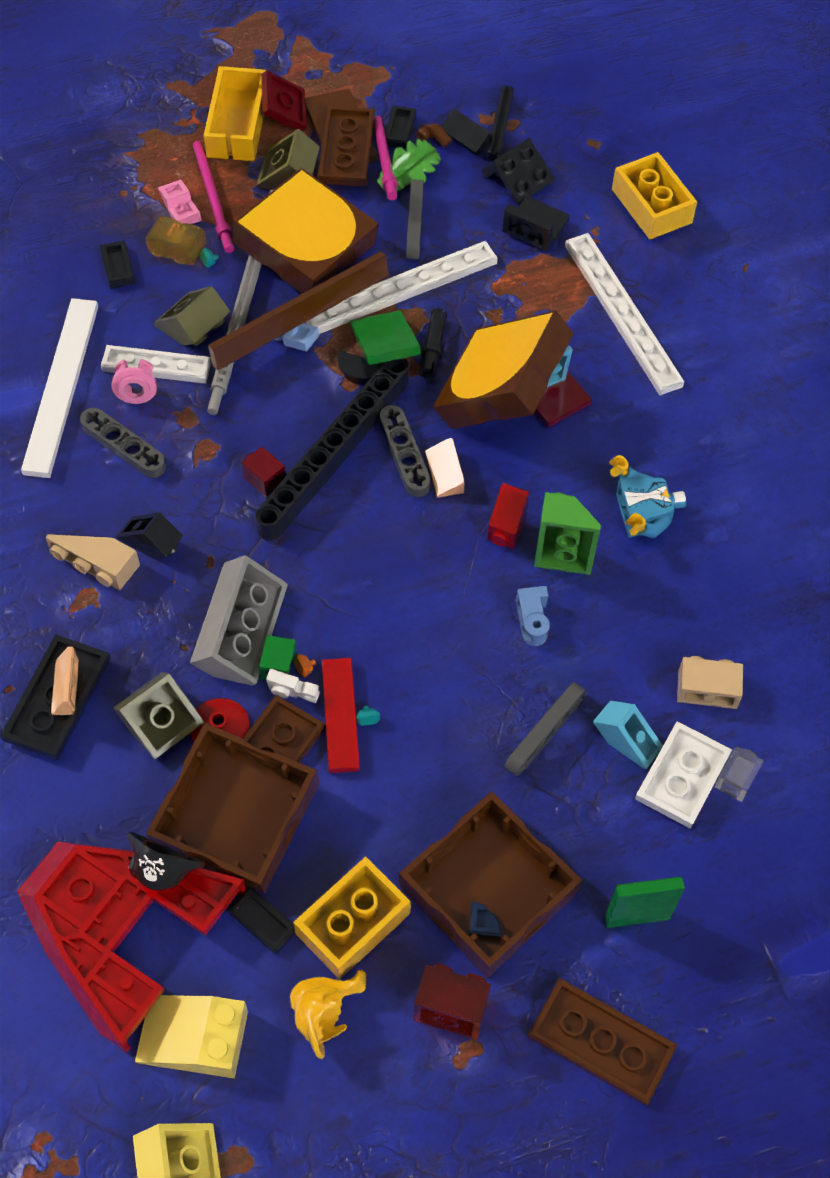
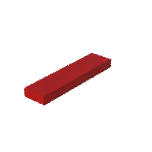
[322,658,360,774]

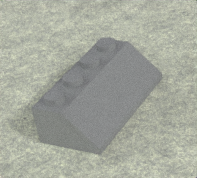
[190,555,288,686]

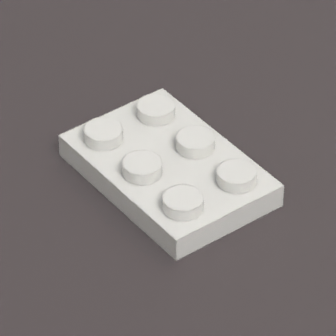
[635,721,732,829]

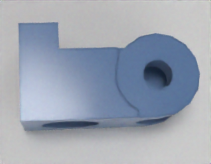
[516,586,550,646]

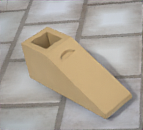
[45,534,140,590]

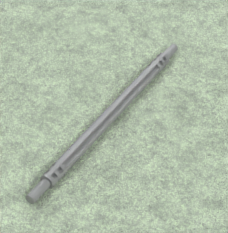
[207,190,273,415]

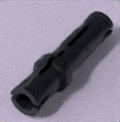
[419,308,447,379]

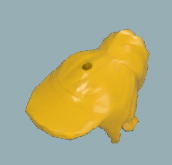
[290,969,366,1059]

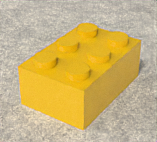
[612,152,697,240]
[293,856,411,980]

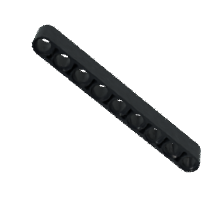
[256,358,409,541]

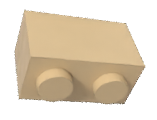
[677,656,743,709]

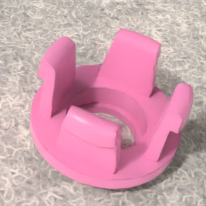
[111,359,157,404]

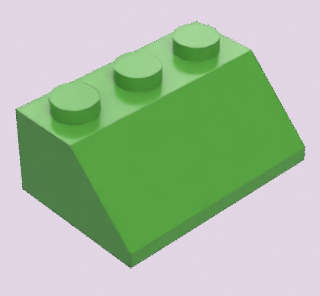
[534,492,601,575]

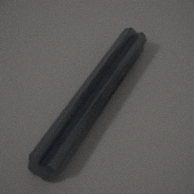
[487,85,514,160]

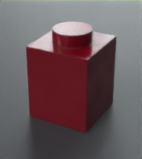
[241,446,286,497]

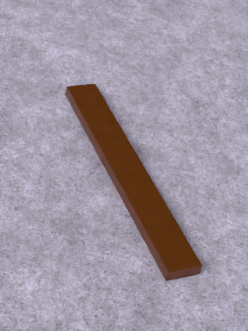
[208,251,389,370]

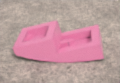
[158,180,202,229]

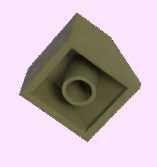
[256,129,320,190]
[153,286,230,346]
[113,672,204,759]

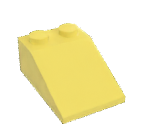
[135,995,248,1079]

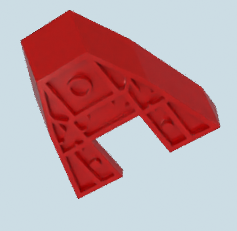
[17,841,246,1053]

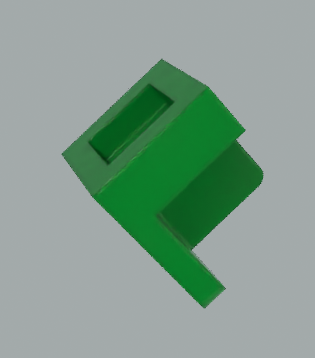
[259,635,297,680]

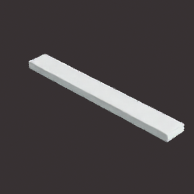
[565,233,684,395]
[306,241,498,334]
[21,298,98,478]

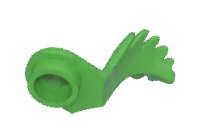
[377,139,441,192]

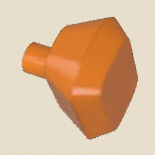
[294,654,316,677]

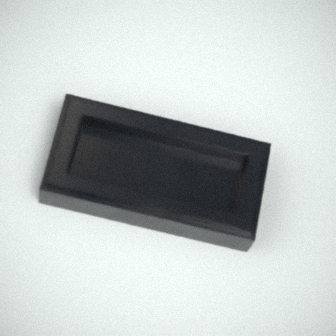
[385,106,416,149]
[441,108,492,155]
[100,240,136,289]
[228,887,295,955]

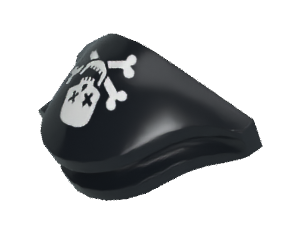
[127,832,206,890]

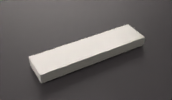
[101,345,211,384]

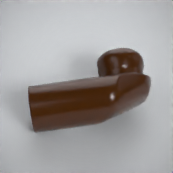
[417,123,453,148]

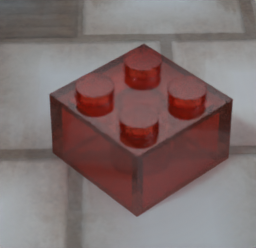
[414,964,491,1040]

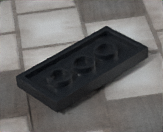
[0,634,111,761]

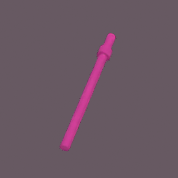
[374,116,398,201]
[193,141,235,253]

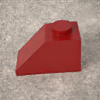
[487,483,530,549]

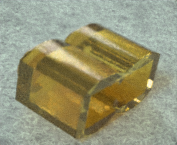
[145,216,207,265]

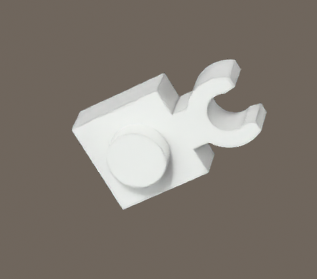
[266,669,320,703]

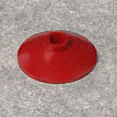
[190,698,250,742]

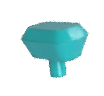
[200,247,219,268]
[356,706,380,726]

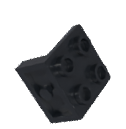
[481,138,555,204]
[502,197,570,251]

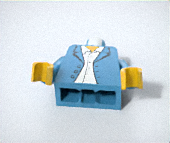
[609,455,686,538]

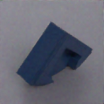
[469,901,502,940]

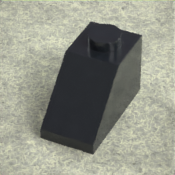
[116,512,183,558]

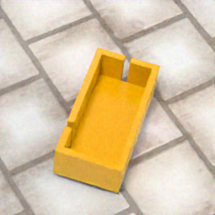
[204,66,266,161]

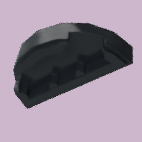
[337,351,384,384]

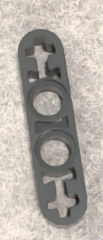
[406,179,424,260]
[380,405,430,498]
[80,408,166,478]
[504,682,587,777]

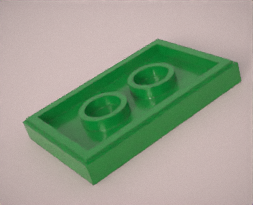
[350,310,421,365]
[604,877,685,928]

